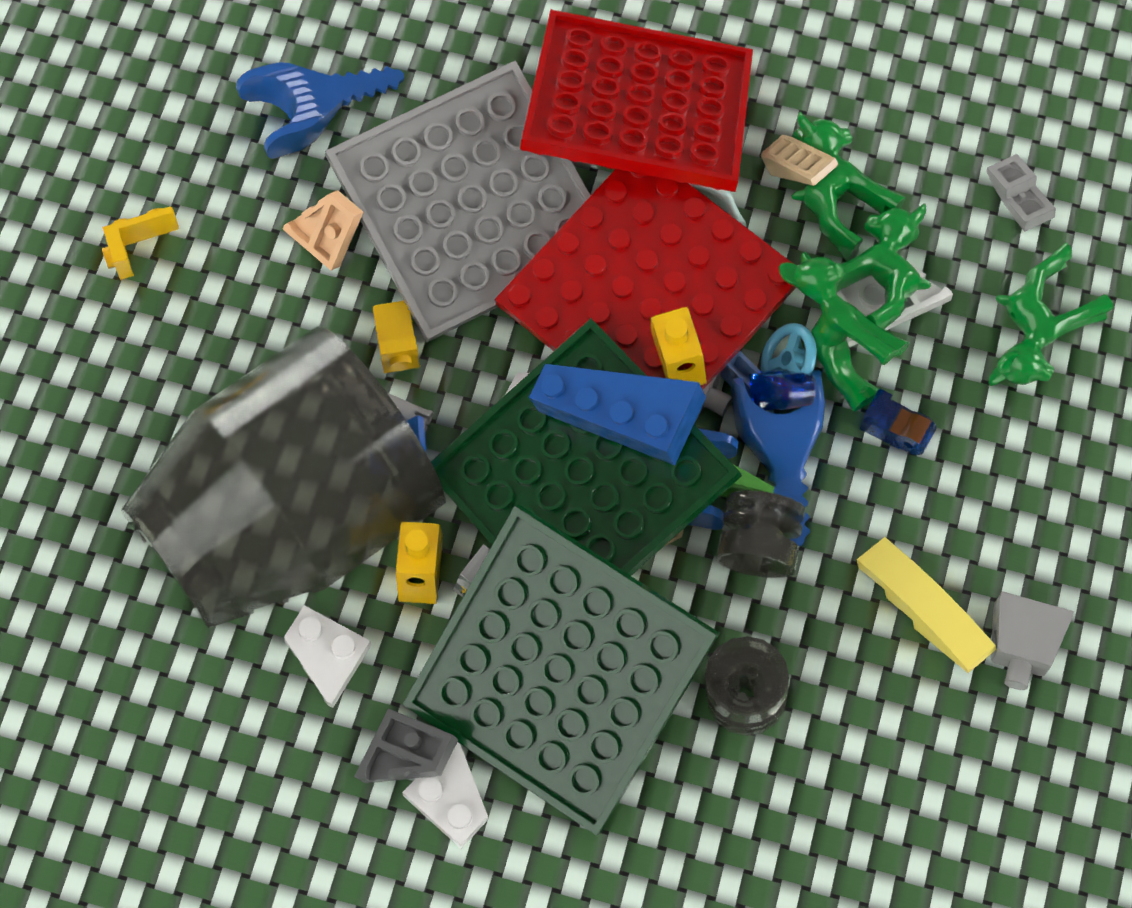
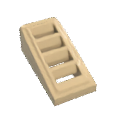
[761,135,838,186]

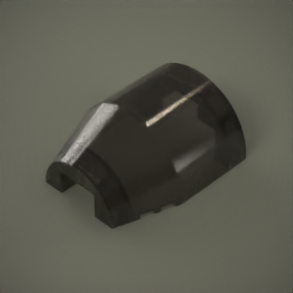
[121,326,446,628]

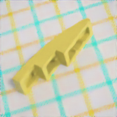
[857,537,996,673]

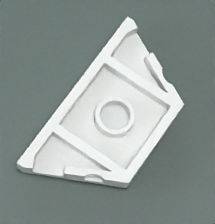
[837,267,953,347]

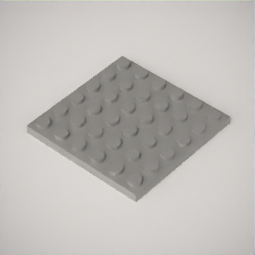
[325,60,591,342]

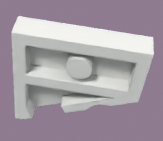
[284,605,371,708]
[402,742,488,849]

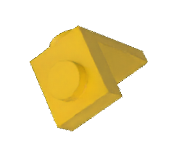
[102,207,179,280]
[373,301,420,374]

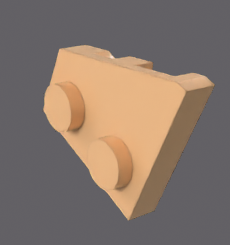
[283,190,363,270]

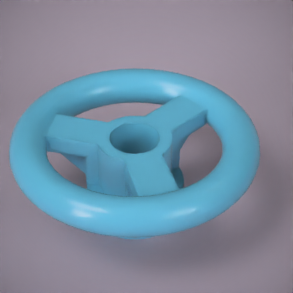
[761,323,817,395]

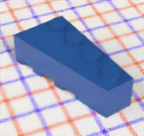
[529,364,706,466]

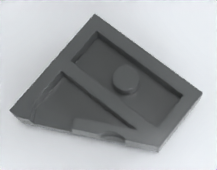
[354,709,458,783]

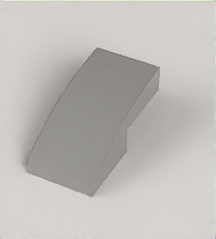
[987,154,1056,232]

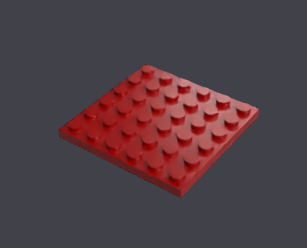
[520,9,753,192]
[494,169,796,390]

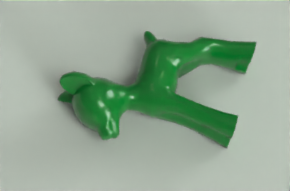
[791,112,906,262]
[837,203,931,329]
[989,242,1114,386]
[779,252,909,412]

